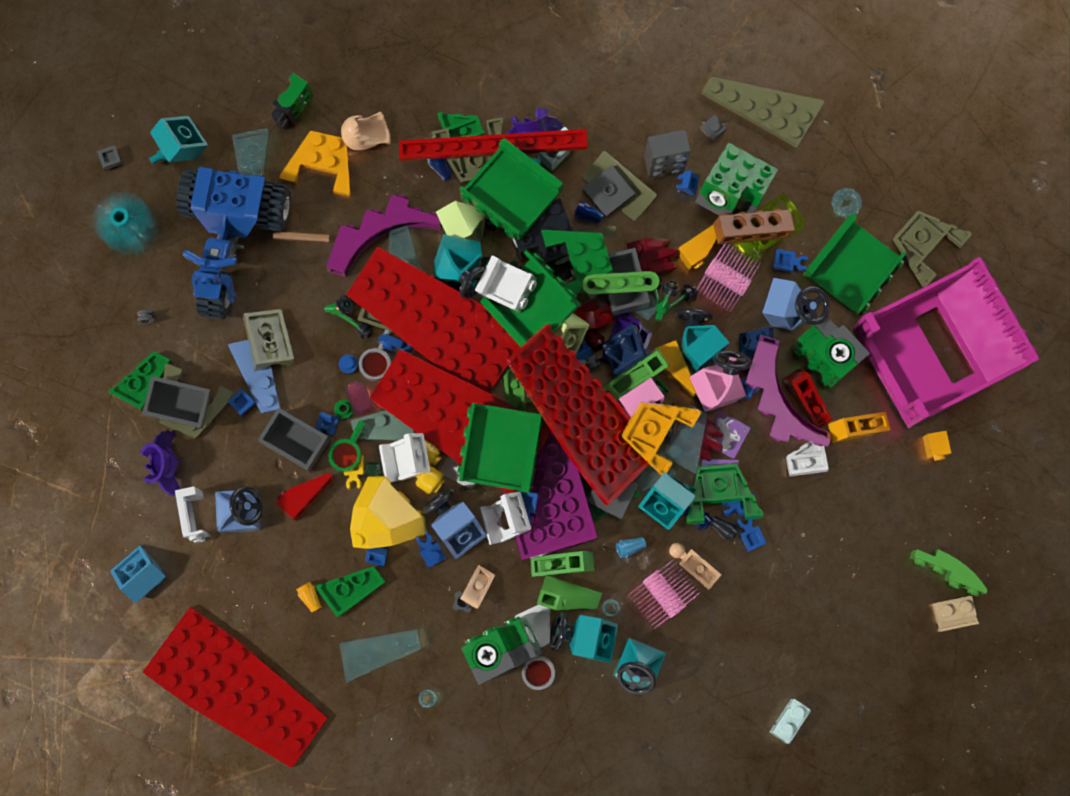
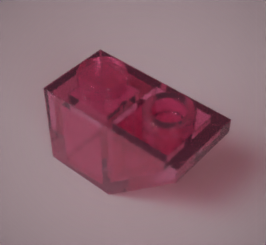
[345,381,375,416]

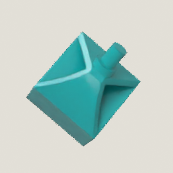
[149,116,208,164]
[638,472,695,530]

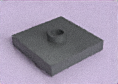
[583,165,635,217]
[587,481,638,519]

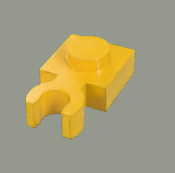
[344,455,364,489]

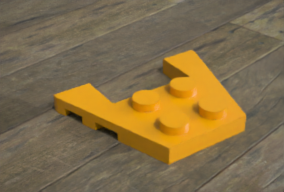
[279,131,351,197]
[622,401,701,475]

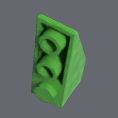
[537,575,602,610]

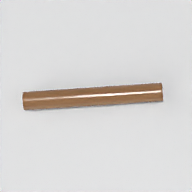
[273,231,330,242]

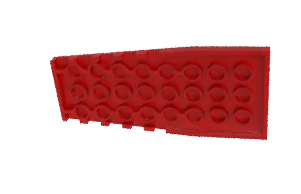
[347,247,520,393]
[506,324,649,506]
[370,350,552,494]
[142,607,328,768]

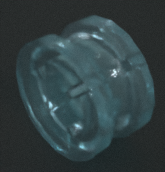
[602,599,620,617]
[419,690,437,708]

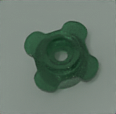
[363,462,383,476]

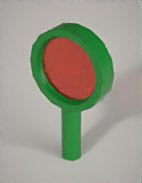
[328,420,366,473]

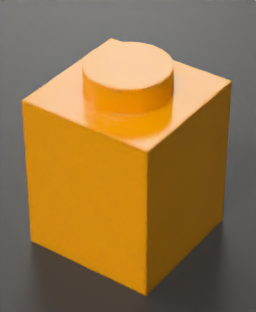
[923,431,951,461]

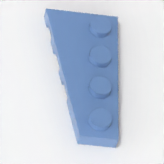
[228,339,281,414]

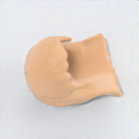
[341,112,391,150]

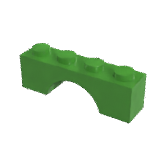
[602,348,669,401]

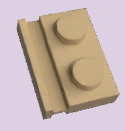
[932,596,979,632]

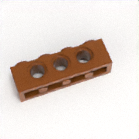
[713,208,795,245]

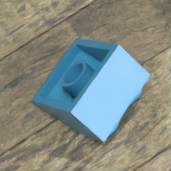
[110,545,166,603]

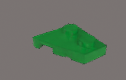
[437,112,484,137]

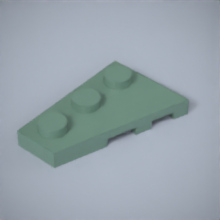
[350,410,414,441]

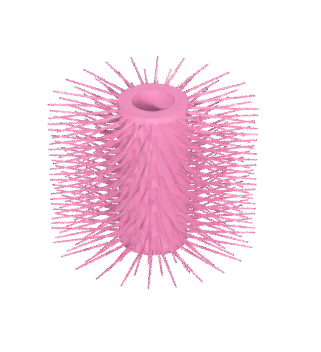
[696,243,761,312]
[628,559,701,629]

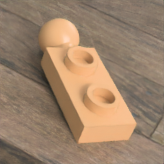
[670,543,721,590]

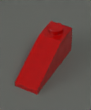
[573,297,613,329]
[783,369,833,428]
[275,473,335,521]

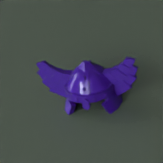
[507,108,564,134]
[140,430,182,497]

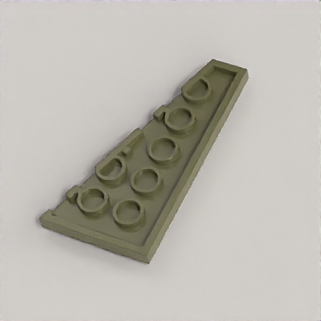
[701,76,825,148]

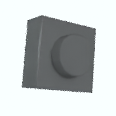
[700,115,727,142]
[97,145,122,170]

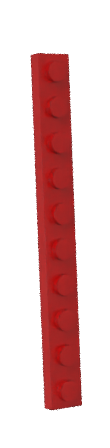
[399,129,588,161]

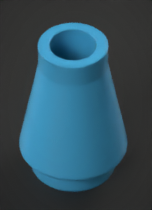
[616,537,646,559]

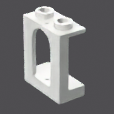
[175,486,211,543]
[479,492,531,545]

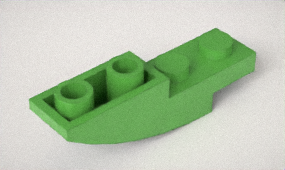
[910,549,987,596]

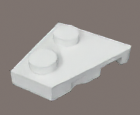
[786,441,829,476]
[515,605,550,647]

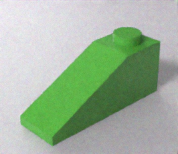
[531,551,595,577]

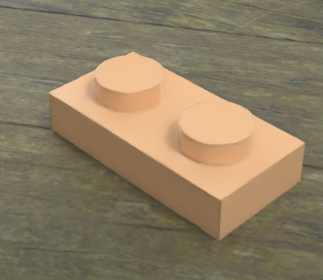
[460,565,495,609]

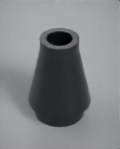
[709,516,739,542]

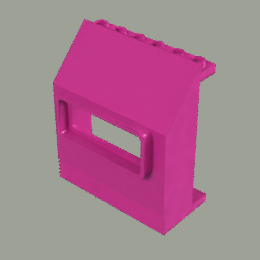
[852,257,1040,429]

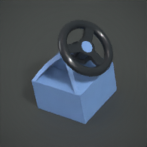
[762,278,829,330]
[215,486,263,533]
[421,488,487,559]

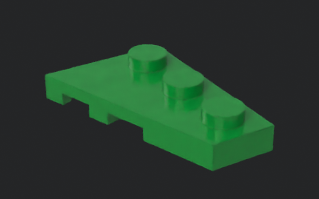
[108,351,172,411]
[315,566,386,618]

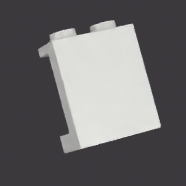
[475,256,537,313]
[379,433,430,482]

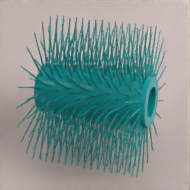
[91,192,159,256]

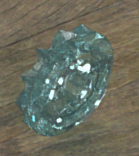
[831,188,862,217]

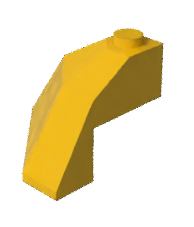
[350,476,427,549]

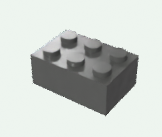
[644,129,690,178]
[606,248,650,316]
[142,376,212,429]
[257,408,330,473]

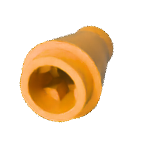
[296,582,322,612]

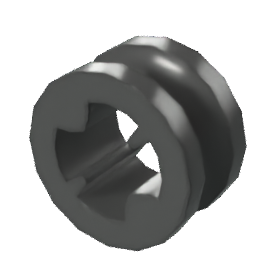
[137,310,155,324]

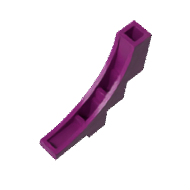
[326,195,443,277]
[746,335,831,446]

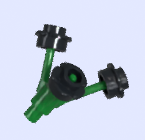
[645,276,698,321]
[324,295,373,339]

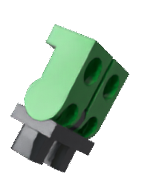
[270,73,314,130]

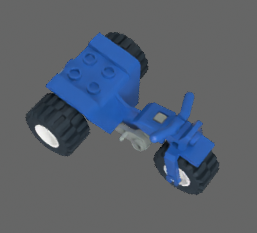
[176,167,291,320]

